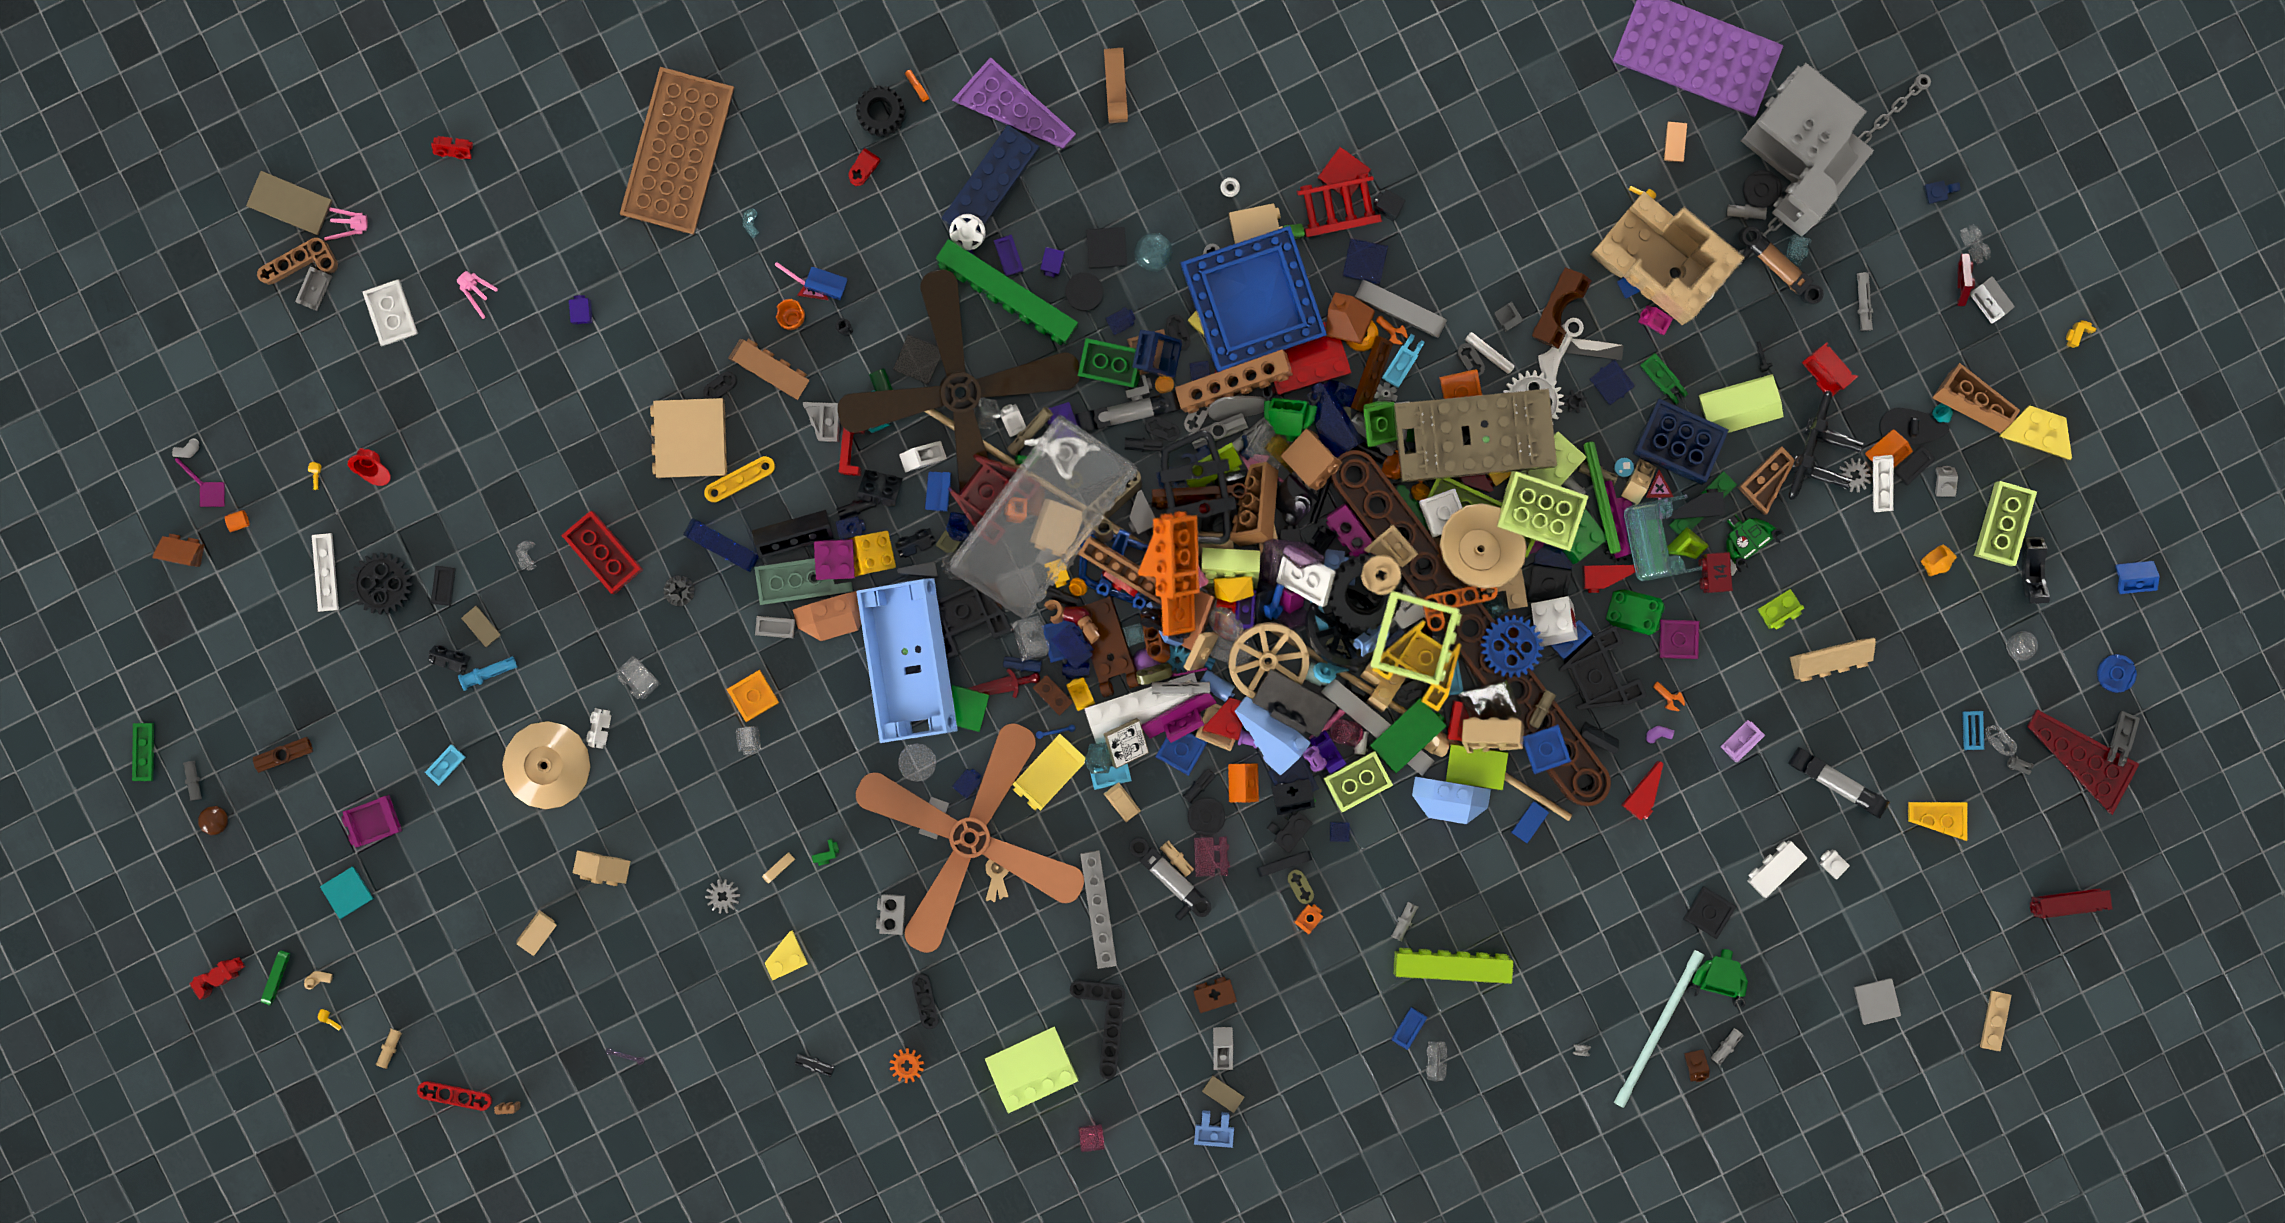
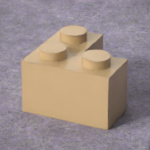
[1484,569,1528,610]
[1360,659,1406,713]
[573,850,630,886]

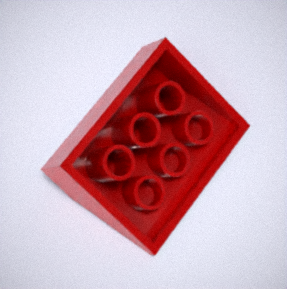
[1269,322,1351,396]

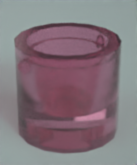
[1330,719,1363,746]
[1079,1124,1105,1152]

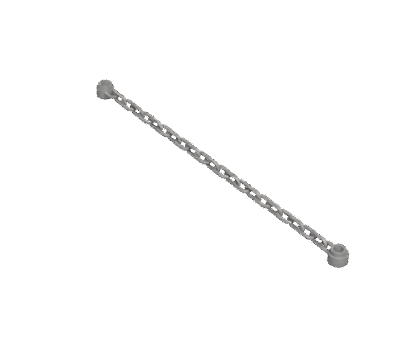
[1719,74,1931,288]

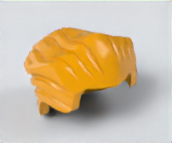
[1921,544,1957,576]

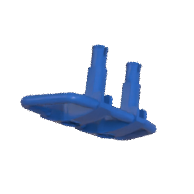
[1078,529,1149,610]

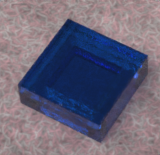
[1189,361,1210,381]
[1330,822,1350,842]

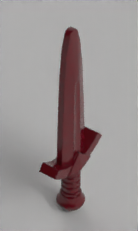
[968,668,1040,698]

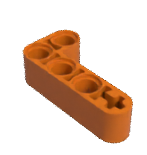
[1422,586,1498,631]

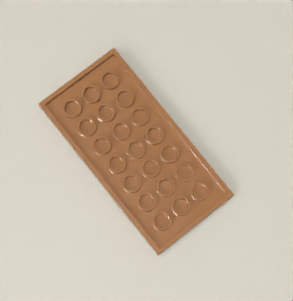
[620,67,735,235]

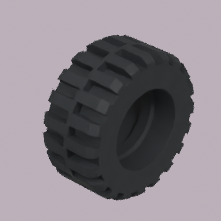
[1329,554,1402,631]

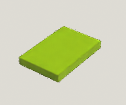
[1446,743,1508,790]

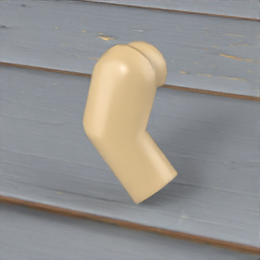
[304,971,333,990]

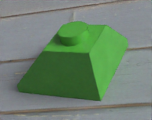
[1364,401,1397,447]

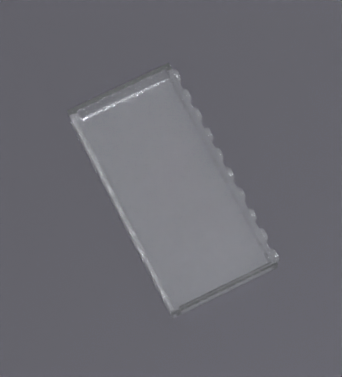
[948,415,1138,619]

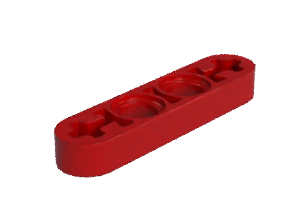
[417,1081,492,1111]

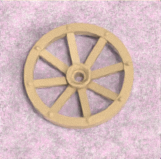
[1228,622,1309,699]

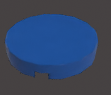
[2097,654,2137,693]

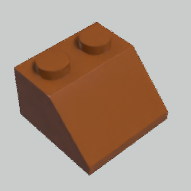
[152,533,205,567]

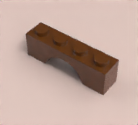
[1532,267,1592,349]

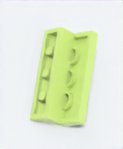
[1699,374,1783,433]

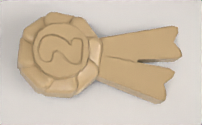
[986,859,1009,902]

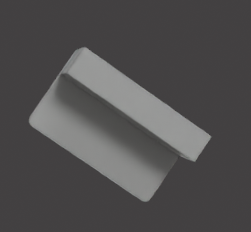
[1970,276,2014,324]

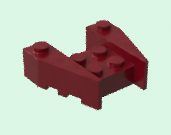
[948,454,1041,545]

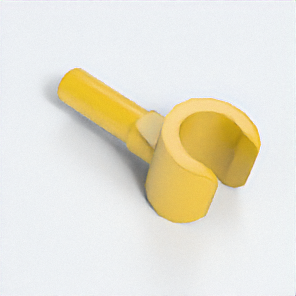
[1629,186,1656,199]
[308,462,322,490]
[318,1009,342,1030]

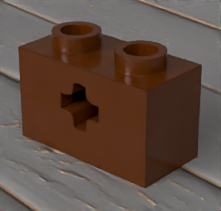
[1033,675,1074,716]
[1193,976,1237,1013]

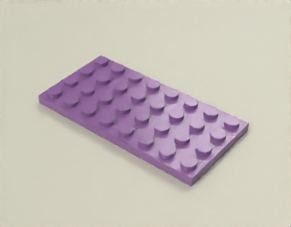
[1612,0,1783,117]

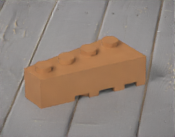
[728,339,809,400]
[1932,363,2020,433]

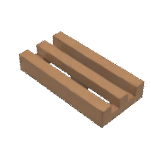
[494,1102,520,1114]

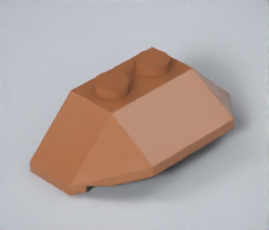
[793,589,864,641]

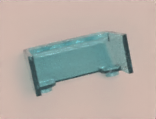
[1624,494,1702,581]

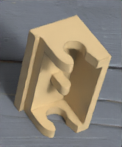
[516,910,557,956]

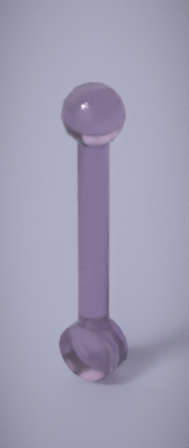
[605,1048,645,1065]

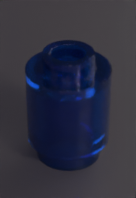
[1062,660,1090,679]

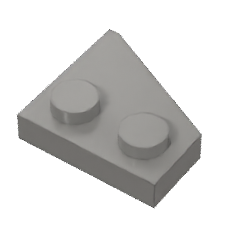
[803,402,840,442]

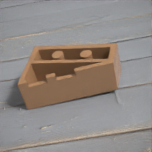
[1737,447,1795,515]

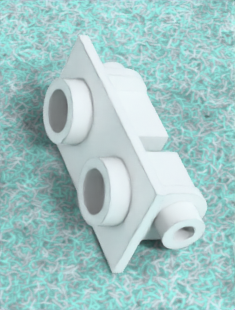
[586,708,611,749]

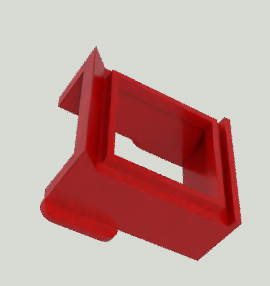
[1802,343,1858,397]

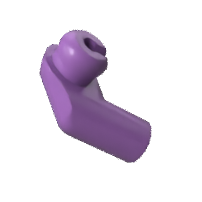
[1646,726,1674,743]

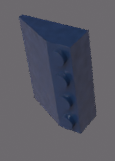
[1633,399,1729,485]

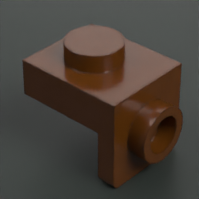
[1684,1049,1709,1082]

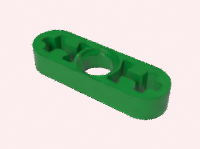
[261,950,290,1006]

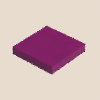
[1659,620,1700,659]

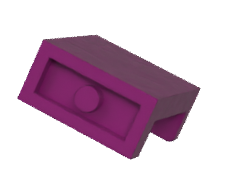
[341,795,402,848]

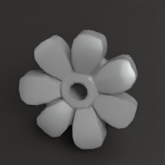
[1374,382,1397,402]

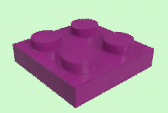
[814,539,855,580]

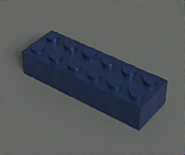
[942,125,1040,243]

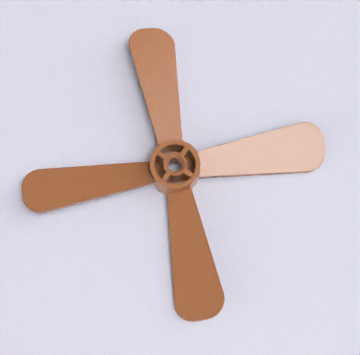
[856,724,1084,953]

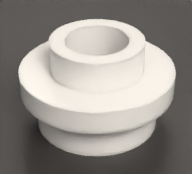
[1221,178,1240,197]

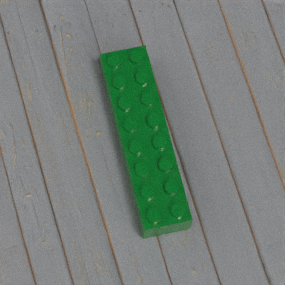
[936,239,1079,346]

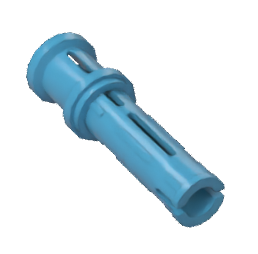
[458,656,517,691]

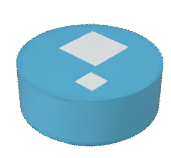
[1614,458,1634,477]

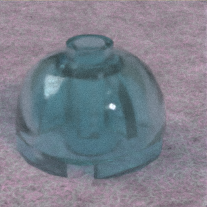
[1134,233,1173,272]

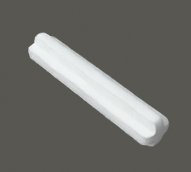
[1465,332,1515,374]

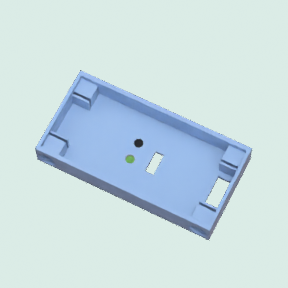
[856,578,958,743]

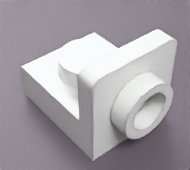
[999,404,1026,437]
[1819,850,1850,880]

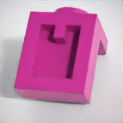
[1638,306,1673,335]

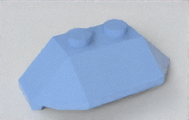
[1412,777,1491,824]

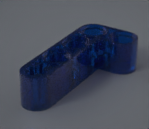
[683,518,759,572]

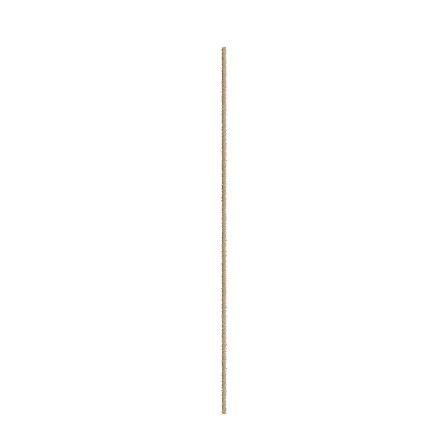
[925,409,1572,821]

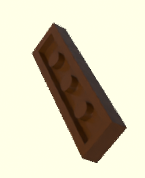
[1351,336,1393,414]

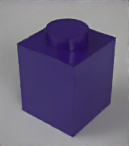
[1040,247,1065,278]
[569,295,593,325]

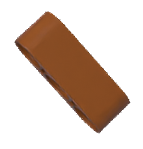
[1141,614,1171,663]

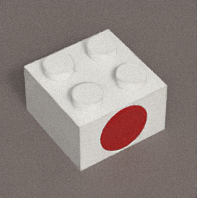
[1531,596,1578,647]

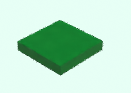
[951,685,990,732]

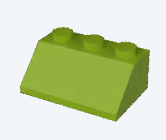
[1185,443,1242,487]

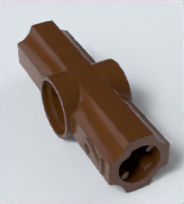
[252,737,313,773]

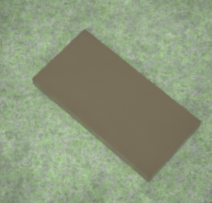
[246,171,333,236]

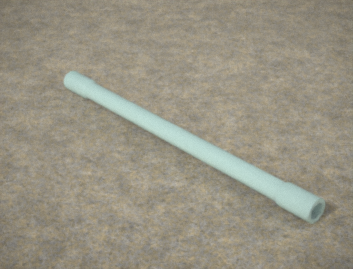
[1614,950,1705,1108]

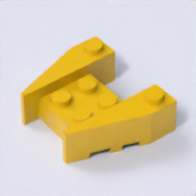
[1372,620,1461,712]

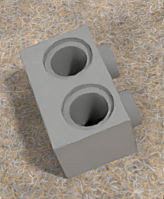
[876,894,906,935]

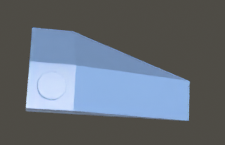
[1235,696,1310,775]

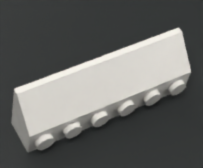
[1085,673,1198,745]

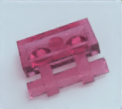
[1194,837,1230,877]

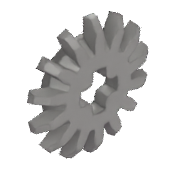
[1838,458,1873,492]
[705,879,740,914]

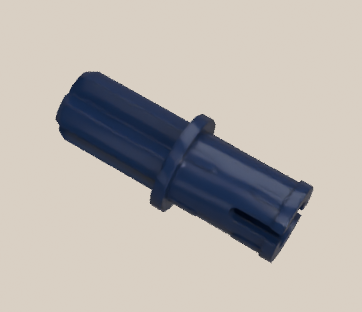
[1003,656,1042,673]

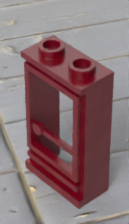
[2030,888,2112,919]

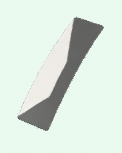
[1566,338,1624,360]

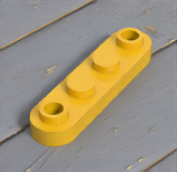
[704,456,775,503]

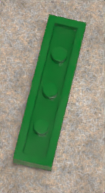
[1668,471,1737,535]

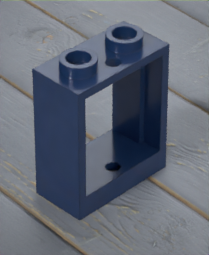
[1132,330,1183,378]

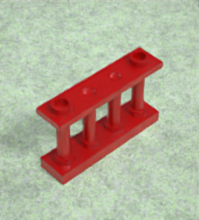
[1296,173,1382,237]

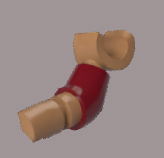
[1044,600,1100,644]

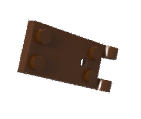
[1152,483,1247,509]
[1081,596,1141,698]

